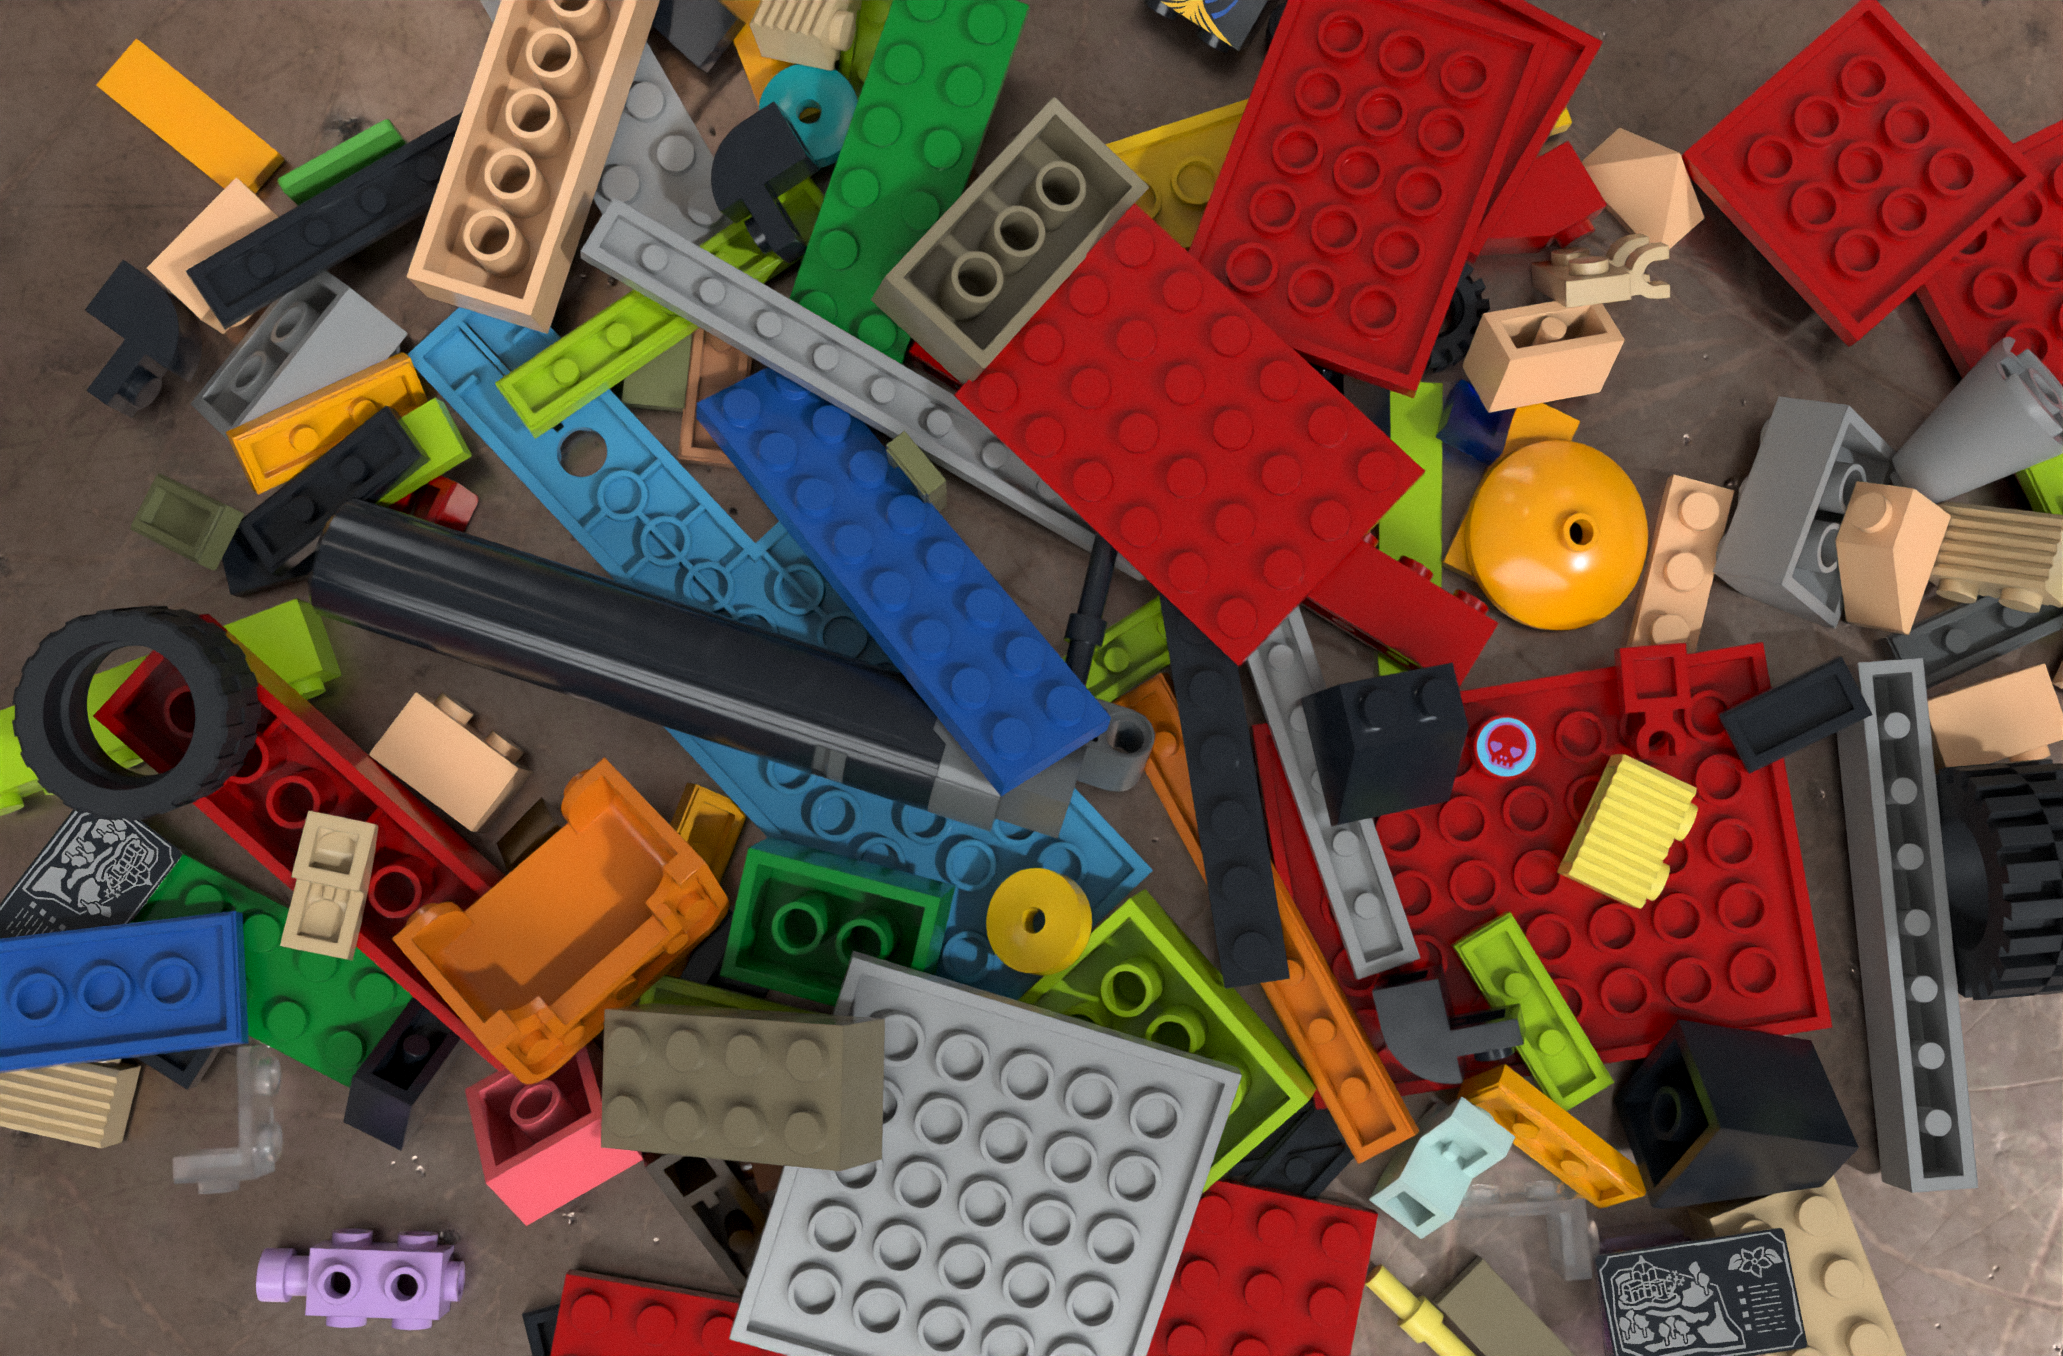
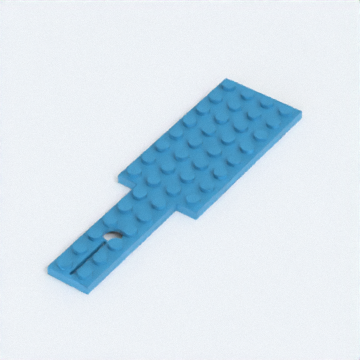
[407,307,1153,1000]

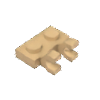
[1531,233,1670,308]

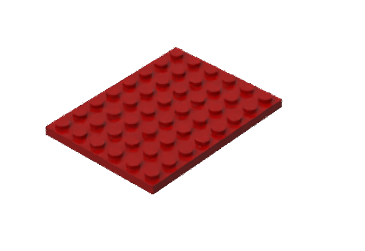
[1250,642,1833,1110]

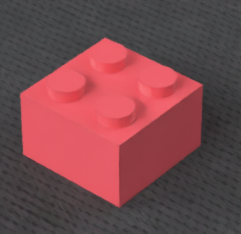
[465,1040,644,1226]

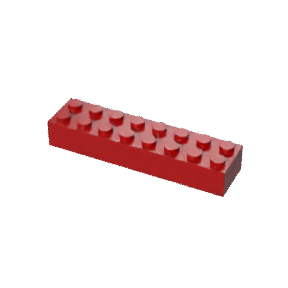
[93,614,506,1073]

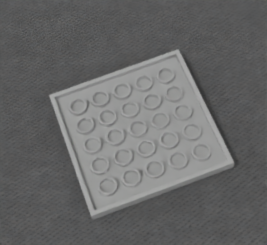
[729,951,1242,1356]

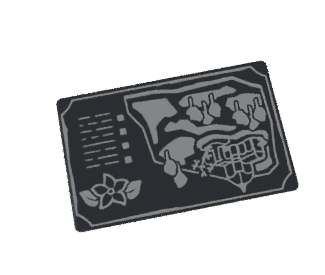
[0,810,182,939]
[1595,1228,1807,1356]

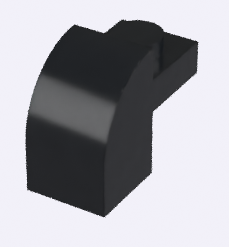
[711,101,820,264]
[85,259,202,418]
[1372,964,1526,1084]

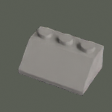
[190,271,408,482]
[1713,396,1896,629]

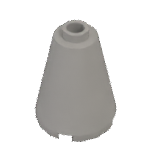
[1890,337,2063,504]

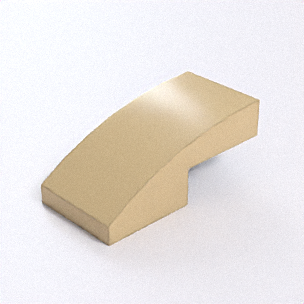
[280,810,378,961]

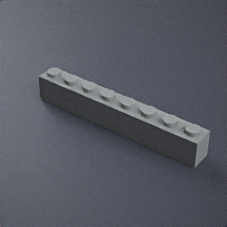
[1837,658,1978,1193]

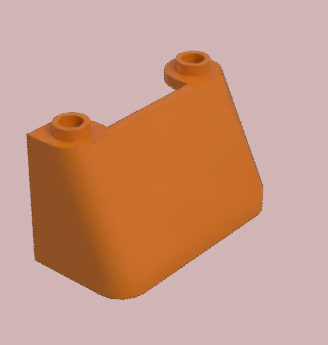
[392,757,730,1085]

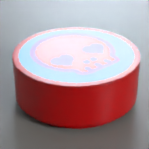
[1470,714,1539,780]

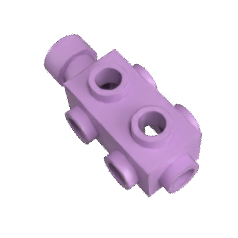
[256,1228,465,1330]

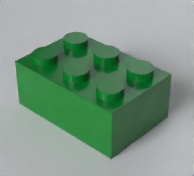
[720,837,956,1007]

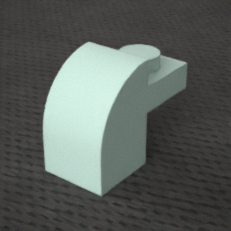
[1369,1096,1515,1239]

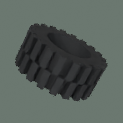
[1935,759,2063,1001]

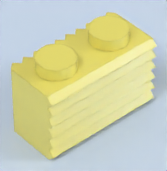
[1557,754,1698,909]

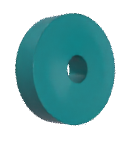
[759,64,858,168]

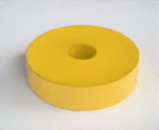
[986,868,1092,975]

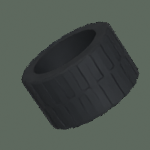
[12,605,261,821]

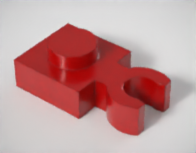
[1614,643,1692,759]

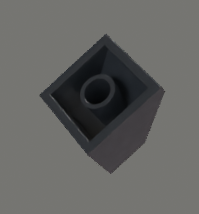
[1301,663,1468,827]

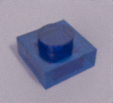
[1435,379,1515,466]

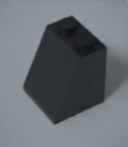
[1613,1019,1859,1209]

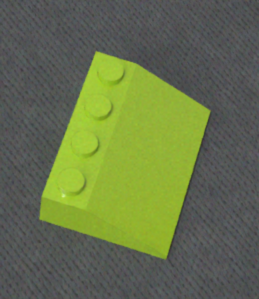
[1017,889,1317,1193]

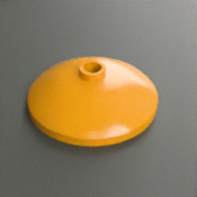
[1465,440,1648,631]

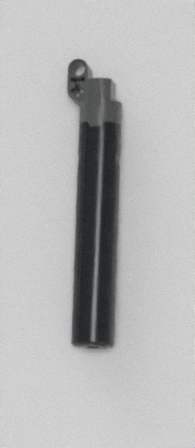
[308,497,1155,839]

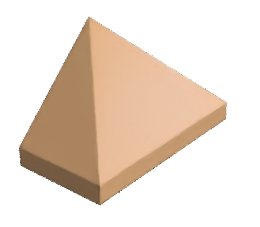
[1582,128,1705,261]

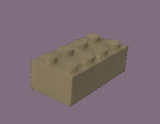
[871,97,1150,385]
[601,1003,885,1171]

